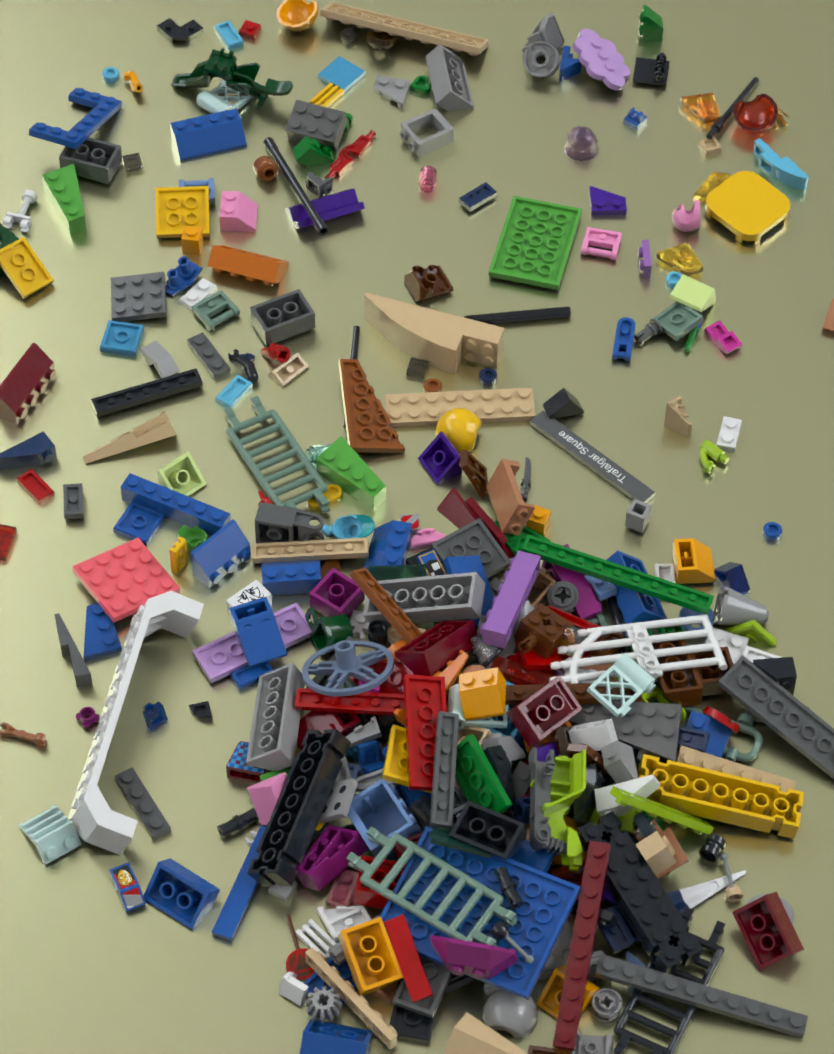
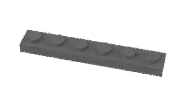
[430,711,459,830]

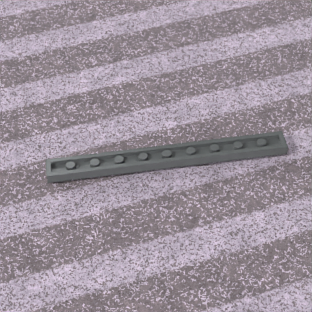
[594,954,808,1038]

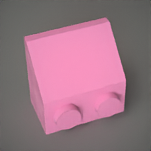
[219,191,258,232]

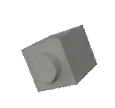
[625,499,652,533]

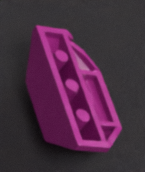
[430,935,517,979]

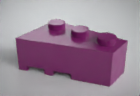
[295,825,369,891]

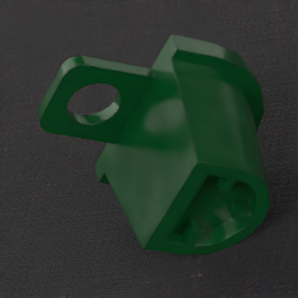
[305,607,353,655]

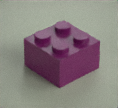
[309,568,365,618]

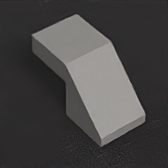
[140,341,180,378]

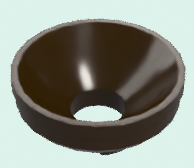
[366,31,397,51]

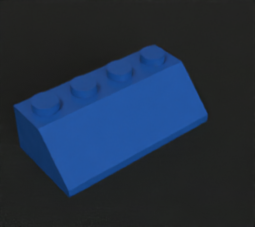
[170,108,247,161]
[607,550,667,624]

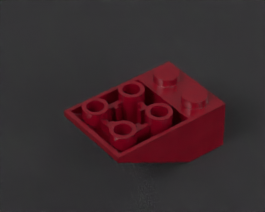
[297,711,361,750]

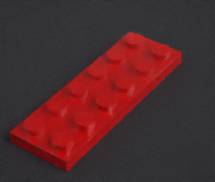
[403,674,447,791]

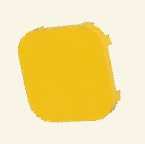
[705,171,791,243]

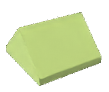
[669,274,716,312]
[157,451,207,496]

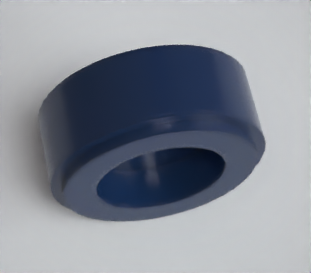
[479,368,497,386]

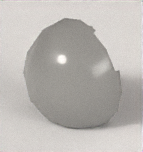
[483,989,538,1039]

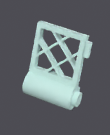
[197,80,254,114]
[587,653,656,717]
[447,684,509,730]

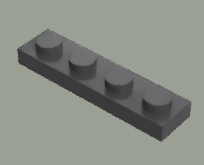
[114,767,171,840]

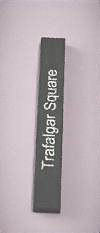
[530,411,655,503]

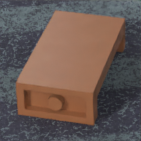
[486,459,535,535]

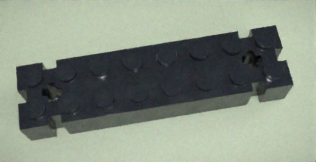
[247,729,351,886]
[577,811,703,974]

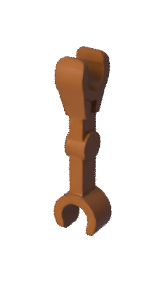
[0,722,47,747]

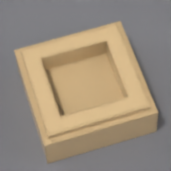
[699,136,722,156]

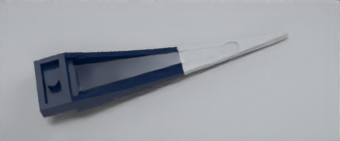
[597,870,746,954]

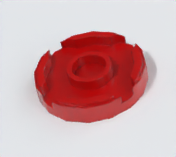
[703,706,740,734]

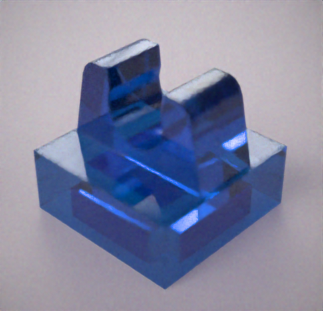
[142,701,168,730]

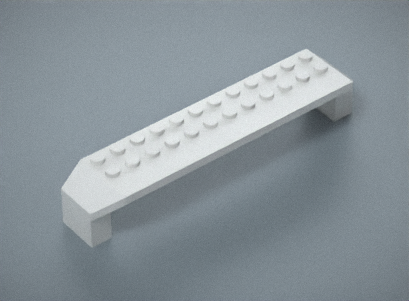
[68,591,204,855]

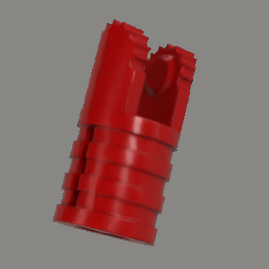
[261,343,291,363]

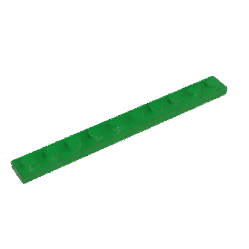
[521,534,714,615]

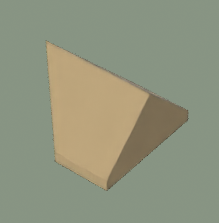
[664,396,692,436]

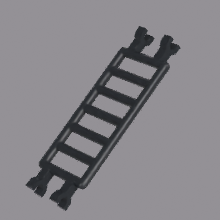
[613,907,725,1054]

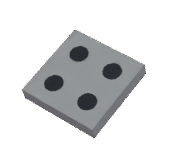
[318,778,358,824]

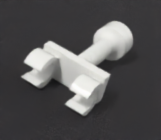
[3,190,37,232]

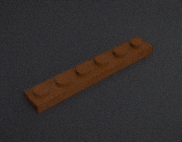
[505,684,611,705]

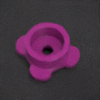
[76,707,100,728]

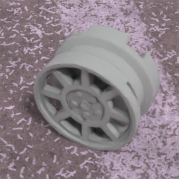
[591,988,622,1023]

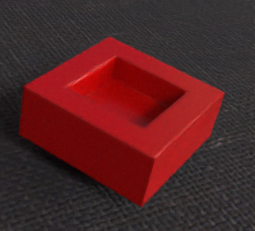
[239,20,261,40]

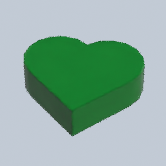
[410,75,431,95]

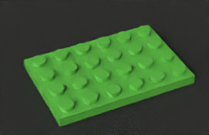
[488,196,582,290]

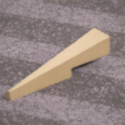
[444,1012,528,1054]

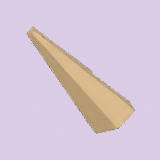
[82,411,177,464]

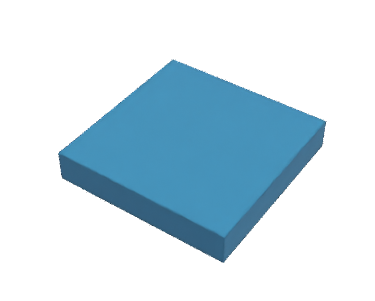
[318,56,365,93]
[100,320,144,357]

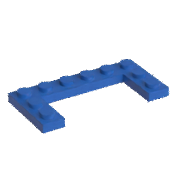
[29,88,122,149]

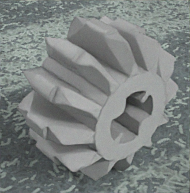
[305,985,342,1024]

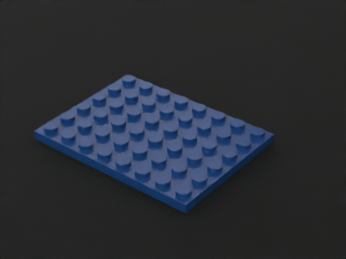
[380,826,581,1000]

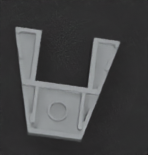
[335,716,398,792]

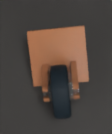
[633,812,689,879]

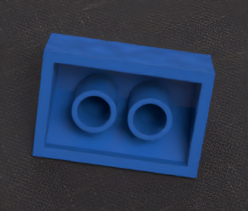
[191,519,251,588]
[364,520,412,580]
[262,560,321,596]
[677,711,731,758]
[143,858,220,930]
[300,1019,373,1054]

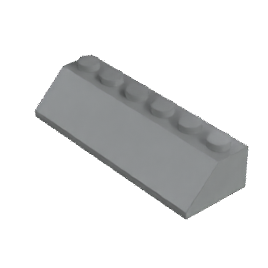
[246,663,305,771]

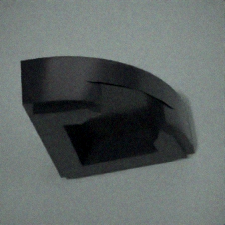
[189,701,213,721]

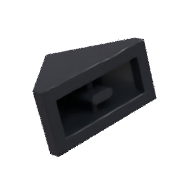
[543,388,584,419]

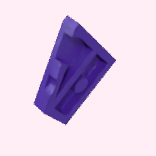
[589,186,627,216]

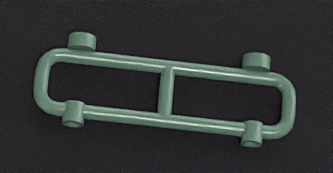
[649,682,763,762]

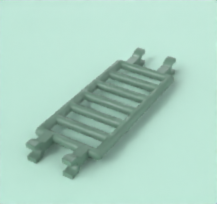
[224,396,330,514]
[346,826,518,947]

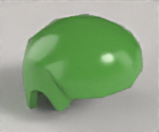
[177,525,208,552]

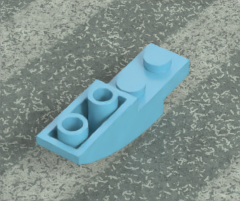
[753,138,809,191]

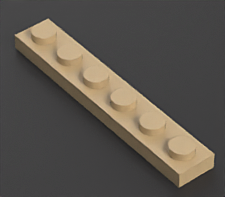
[252,537,369,563]
[676,745,797,792]
[305,947,397,1050]

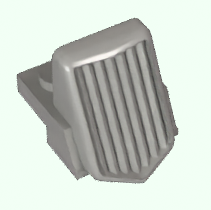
[522,13,565,53]

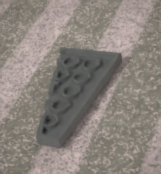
[568,700,682,762]

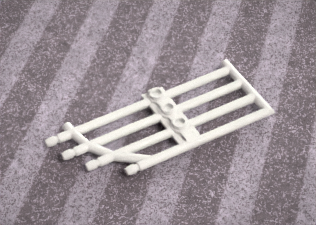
[549,614,728,684]

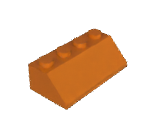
[208,245,289,286]

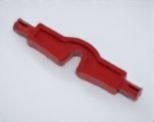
[325,130,376,179]

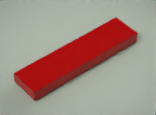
[384,914,434,1003]

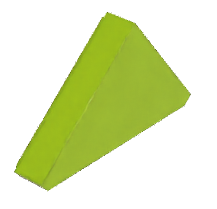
[726,620,777,647]

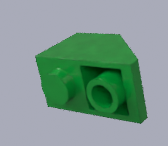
[638,5,664,42]
[292,136,334,167]

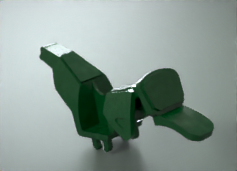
[171,48,293,108]

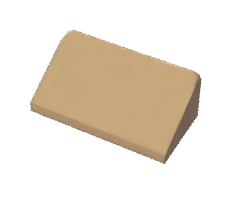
[268,352,309,387]

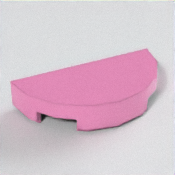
[410,528,445,551]

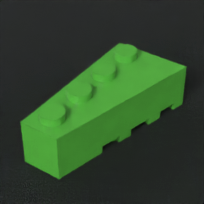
[42,164,87,236]
[316,436,386,511]

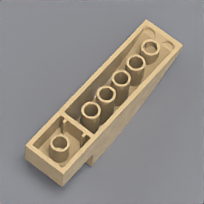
[364,292,505,374]

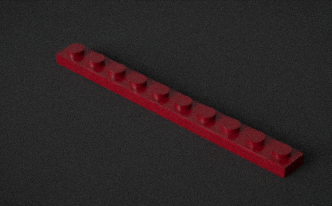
[552,841,611,1051]

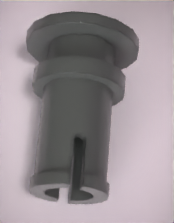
[634,318,663,345]

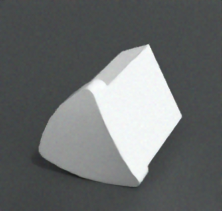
[278,971,309,1006]

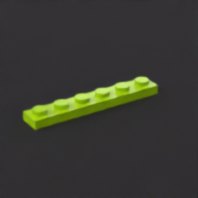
[610,786,714,835]

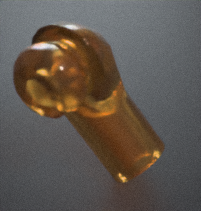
[558,628,577,654]

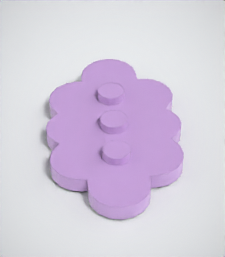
[573,29,630,90]

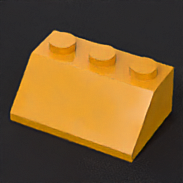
[338,917,403,995]

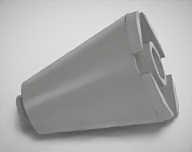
[713,586,769,625]

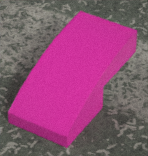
[704,320,742,354]

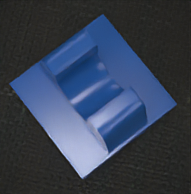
[623,107,648,131]

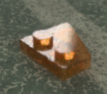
[680,93,721,124]

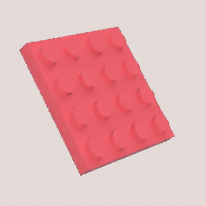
[72,538,180,623]

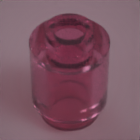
[419,166,437,192]

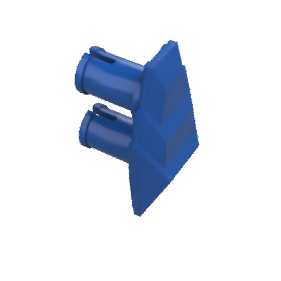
[166,256,203,297]

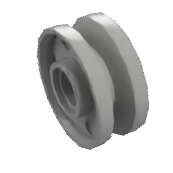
[523,41,560,79]

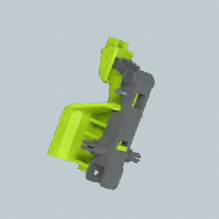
[529,747,586,872]

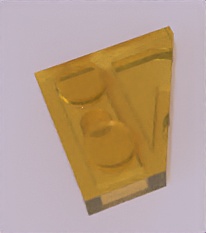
[694,172,731,201]
[656,242,703,276]

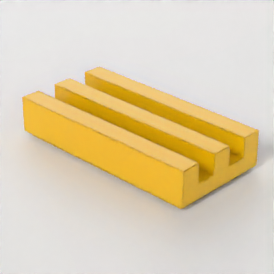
[309,83,344,108]
[169,536,188,575]

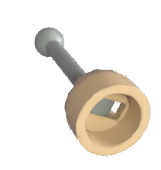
[720,853,743,902]

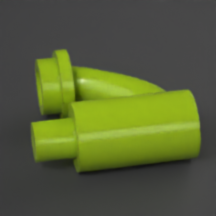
[699,439,729,474]

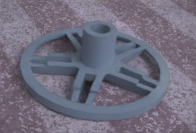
[302,640,394,696]

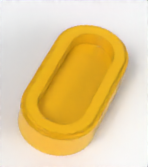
[307,484,343,511]

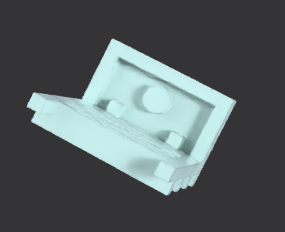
[18,805,82,865]

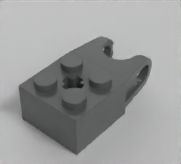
[254,502,324,543]

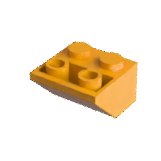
[672,538,716,584]

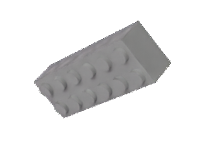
[363,572,486,626]

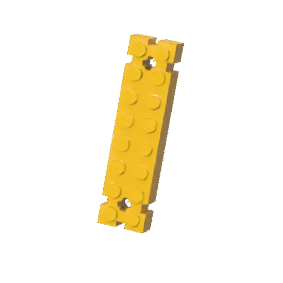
[638,754,804,839]

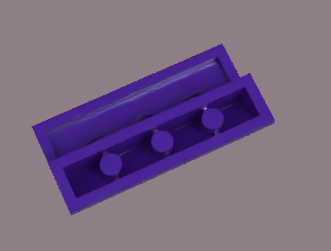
[285,188,365,229]

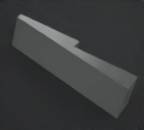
[54,613,92,687]

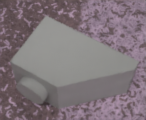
[482,732,526,761]
[601,740,638,784]

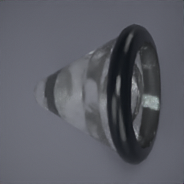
[471,636,503,668]

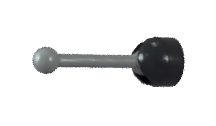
[490,920,534,964]

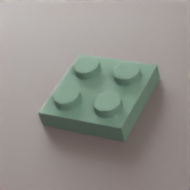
[653,301,704,341]

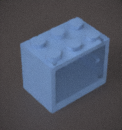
[348,779,422,861]

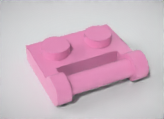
[581,227,622,261]

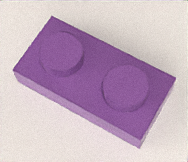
[638,240,652,278]

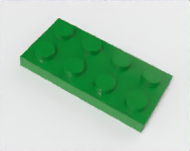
[455,734,512,814]

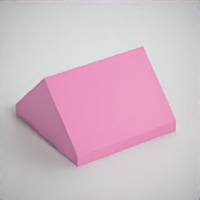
[247,772,287,825]

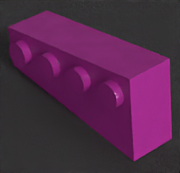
[541,544,602,621]

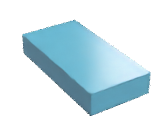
[214,20,244,50]
[215,375,253,408]

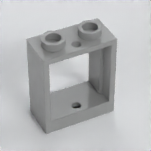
[400,108,454,157]

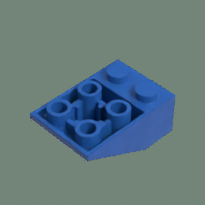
[229,597,287,667]

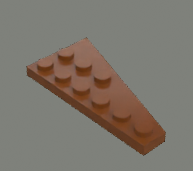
[338,359,405,453]

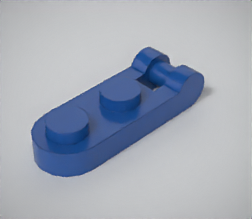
[612,317,635,362]

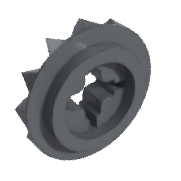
[547,581,579,611]

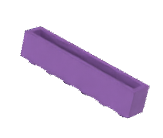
[480,551,541,649]

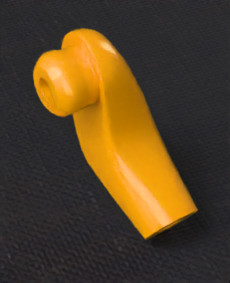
[123,70,143,92]

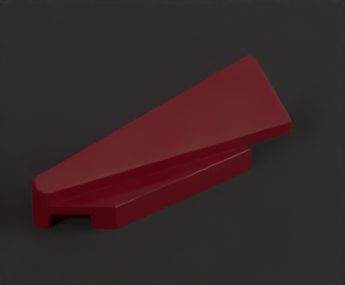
[437,488,514,559]

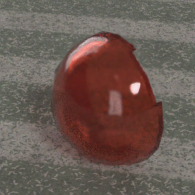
[733,94,778,134]

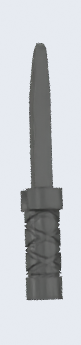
[520,457,531,502]

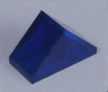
[714,562,750,595]

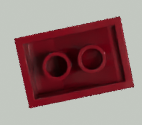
[506,675,582,746]

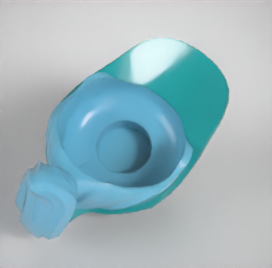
[320,515,375,539]

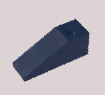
[0,431,57,470]

